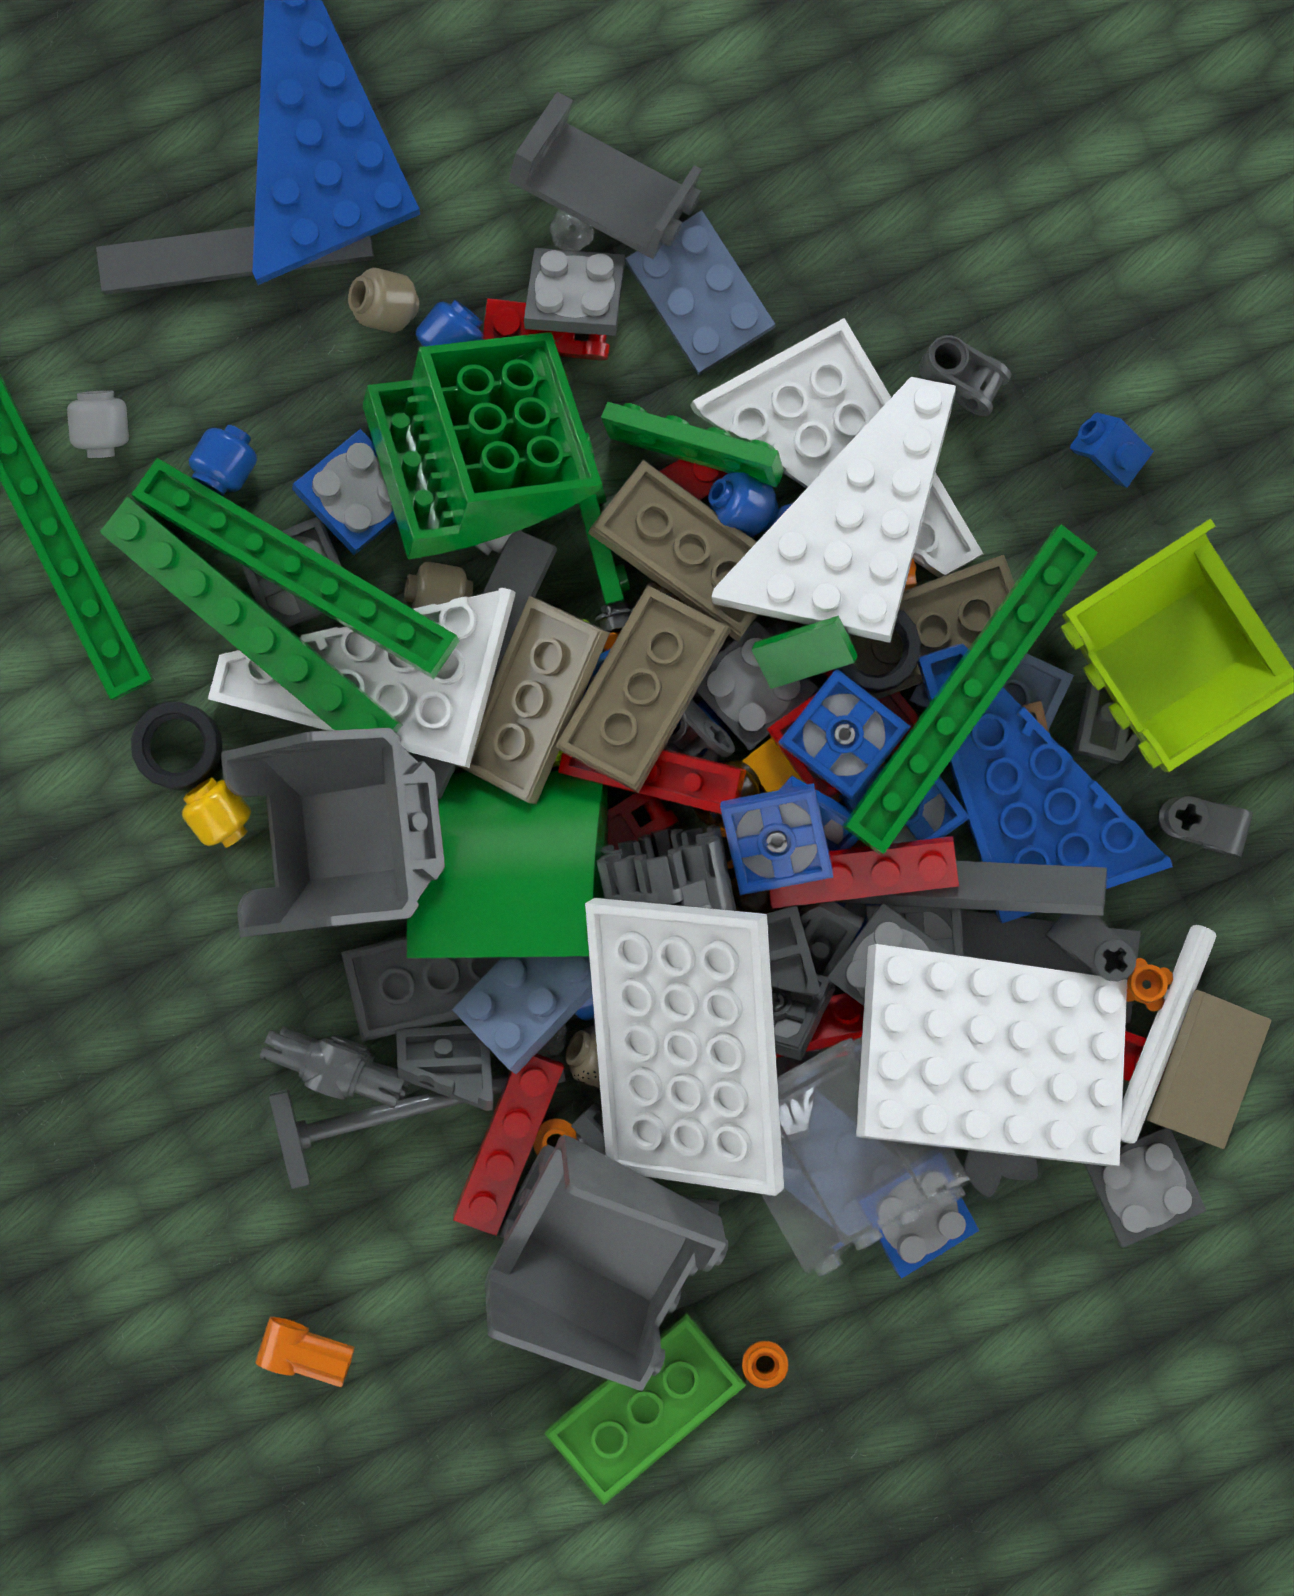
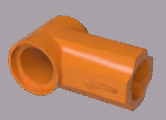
[255,1317,355,1387]

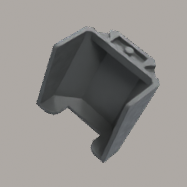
[221,728,445,937]
[485,1135,728,1391]

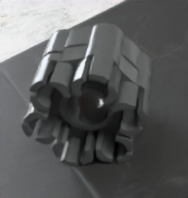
[597,826,737,911]

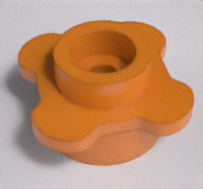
[1126,958,1173,1011]

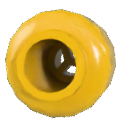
[182,777,251,848]

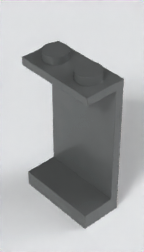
[508,92,702,259]

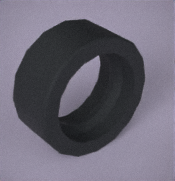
[837,609,921,693]
[131,702,223,790]

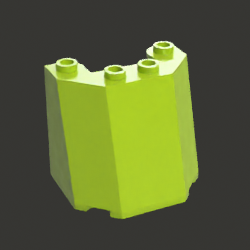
[1061,518,1294,772]

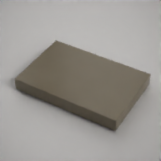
[1147,989,1272,1149]

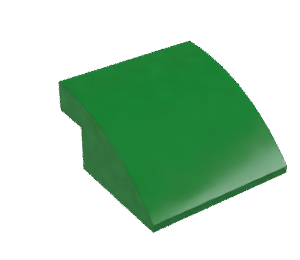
[363,332,602,560]
[407,771,608,958]

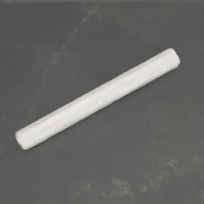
[1121,925,1216,1143]

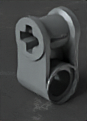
[919,335,1012,417]
[664,698,735,762]
[1158,796,1253,857]
[1045,914,1136,982]

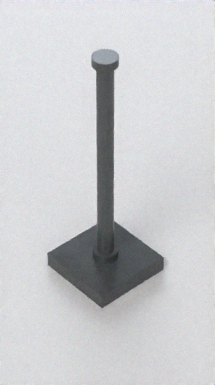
[269,1055,565,1189]

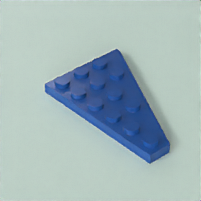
[252,0,420,285]
[917,644,1173,923]

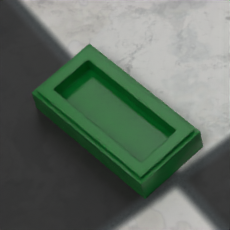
[751,615,858,689]

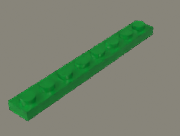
[0,374,155,701]
[131,458,460,679]
[100,496,403,733]
[842,524,1098,855]

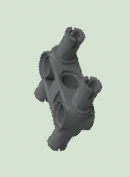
[260,1026,411,1109]

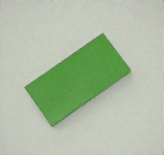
[544,1312,746,1505]

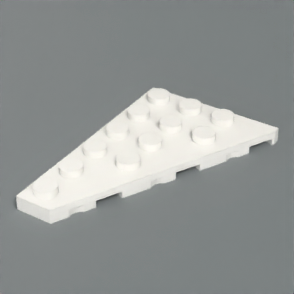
[690,318,983,578]
[712,377,956,643]
[208,588,516,768]

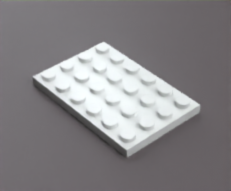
[585,898,784,1196]
[856,944,1127,1166]

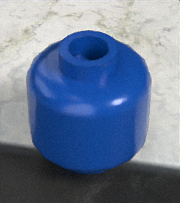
[416,300,484,347]
[188,425,257,496]
[708,472,778,537]

